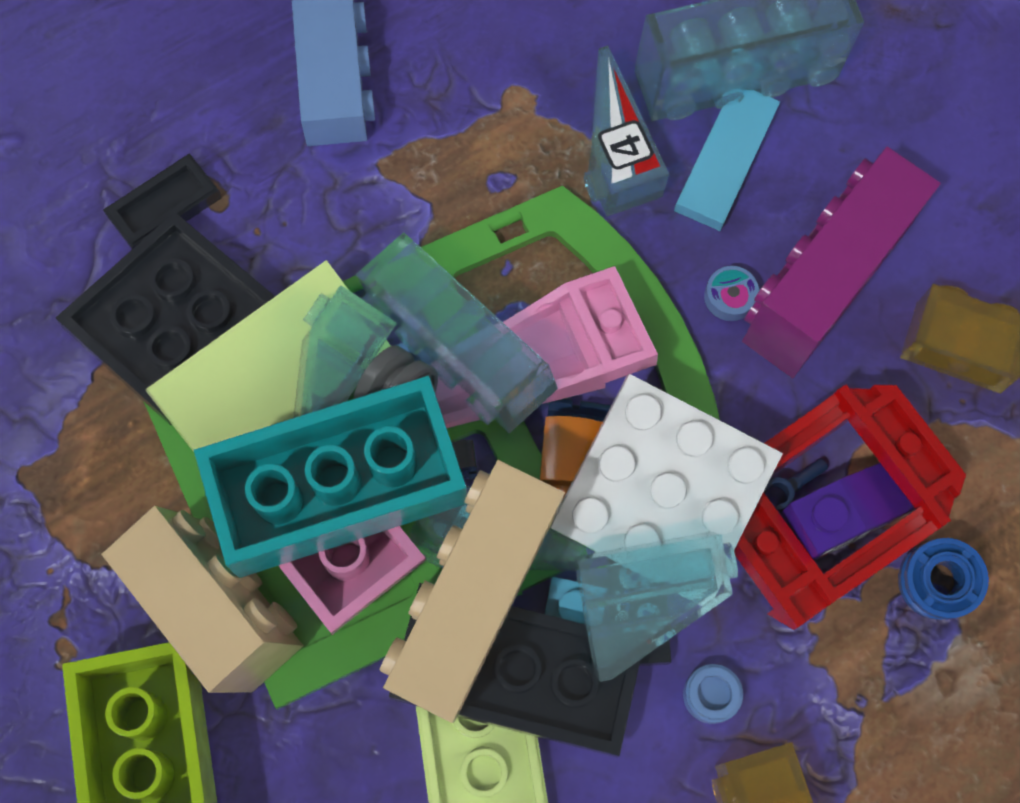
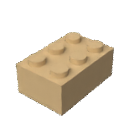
[101,506,304,693]

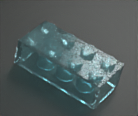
[634,0,864,121]

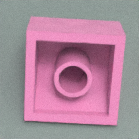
[278,526,426,635]

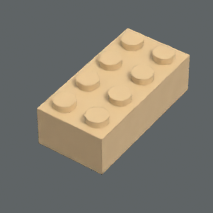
[380,460,565,723]

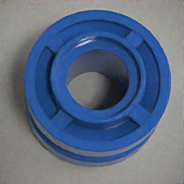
[898,538,989,620]

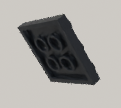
[55,212,275,426]

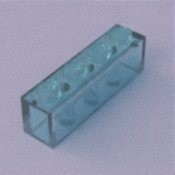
[356,232,558,433]

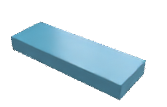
[674,82,780,231]

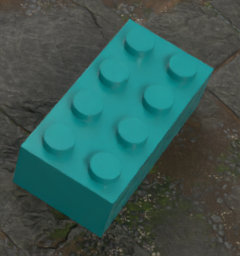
[194,376,467,578]

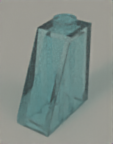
[573,531,738,682]

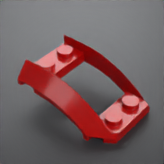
[733,384,966,630]

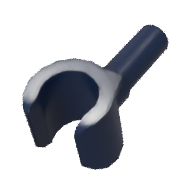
[764,458,828,513]

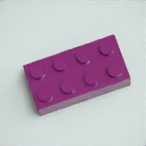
[742,146,941,379]

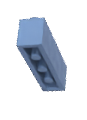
[292,0,375,146]

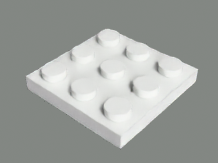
[550,374,783,608]

